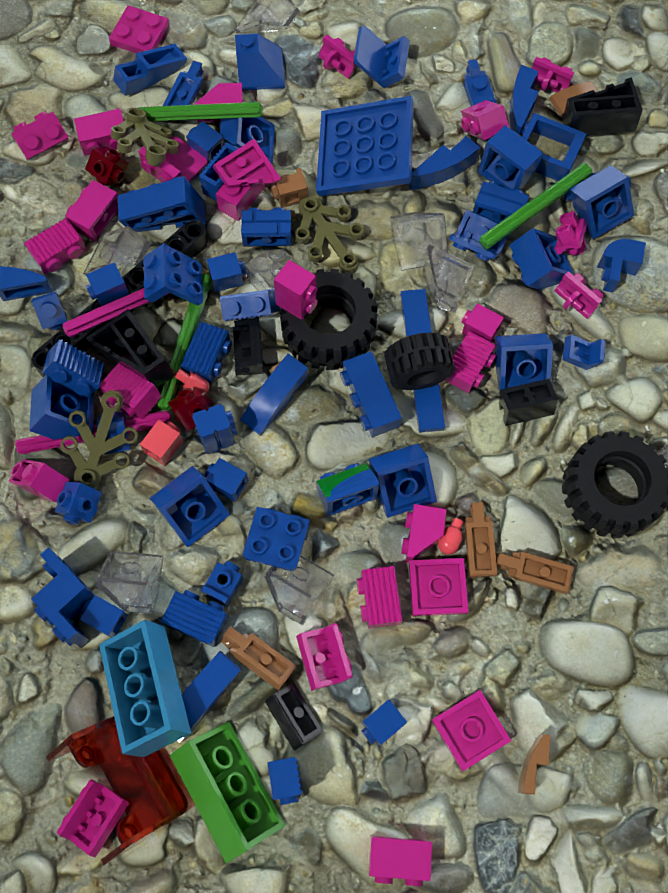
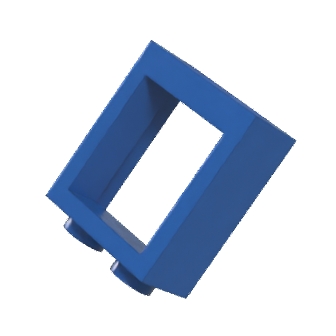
[520,113,587,181]

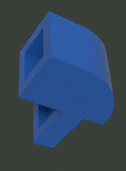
[597,239,646,293]

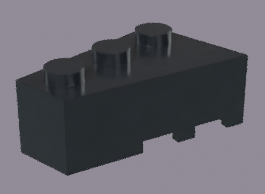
[562,77,643,135]
[86,309,176,388]

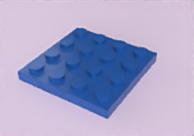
[316,96,414,196]

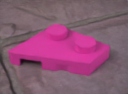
[213,139,281,188]

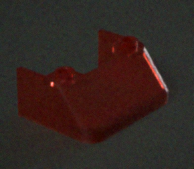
[46,716,188,865]

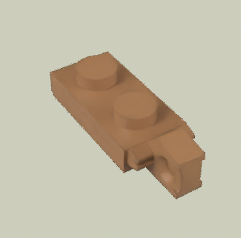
[464,502,497,578]
[496,551,574,595]
[221,626,296,691]

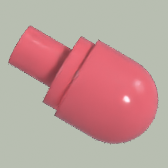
[175,369,209,393]
[438,518,463,555]

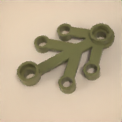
[110,108,179,167]
[295,196,364,274]
[61,390,138,489]

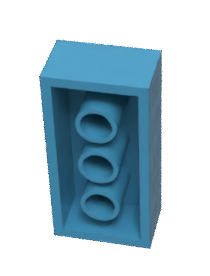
[99,620,191,757]

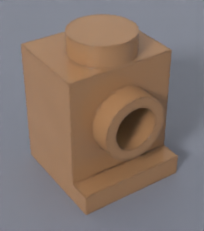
[270,168,308,208]

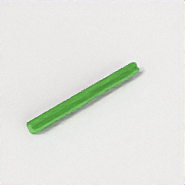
[138,102,263,121]
[479,163,592,249]
[157,274,212,411]

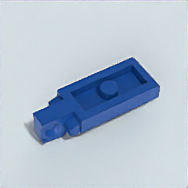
[464,59,496,106]
[162,61,204,121]

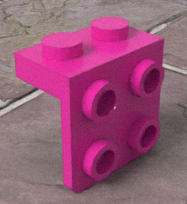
[138,136,208,183]

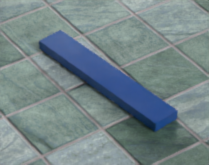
[400,289,445,433]

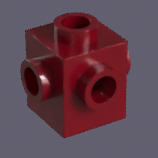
[85,147,129,186]
[168,387,213,431]

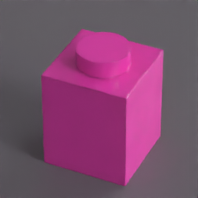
[461,303,504,342]

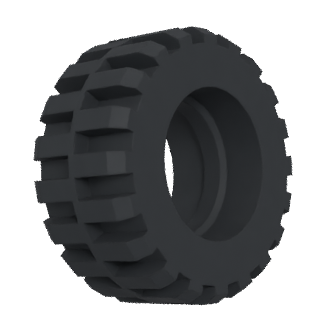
[280,269,378,370]
[562,431,668,538]

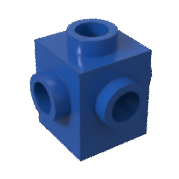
[54,482,102,525]

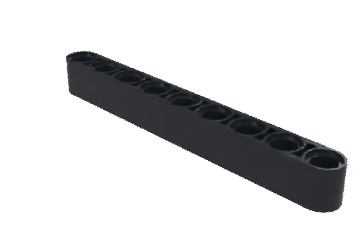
[31,220,208,377]

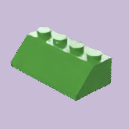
[170,722,286,863]

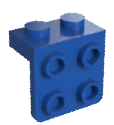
[354,25,410,88]
[449,209,510,261]
[143,243,203,306]
[243,507,310,571]

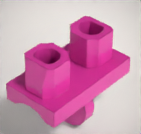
[318,35,357,79]
[532,57,574,92]
[555,211,587,256]
[554,271,603,319]

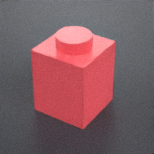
[140,420,183,466]

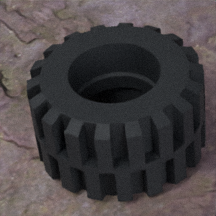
[384,333,455,390]

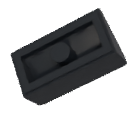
[265,682,324,750]

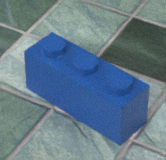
[340,351,402,438]

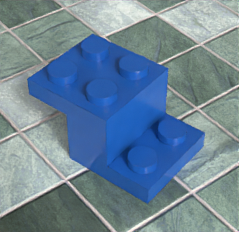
[31,547,95,648]

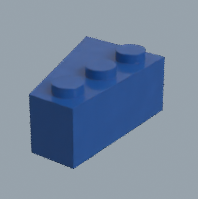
[118,176,207,232]

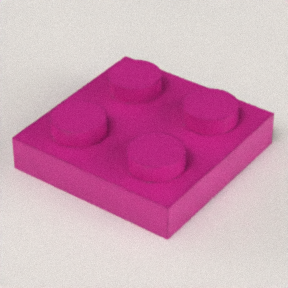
[109,5,170,53]
[409,558,469,617]
[431,690,512,772]

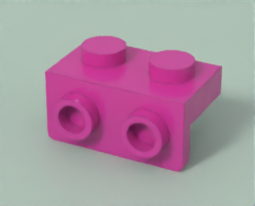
[11,111,68,160]
[296,623,352,691]
[57,779,129,858]

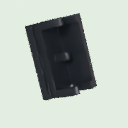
[233,317,264,376]
[499,379,558,426]

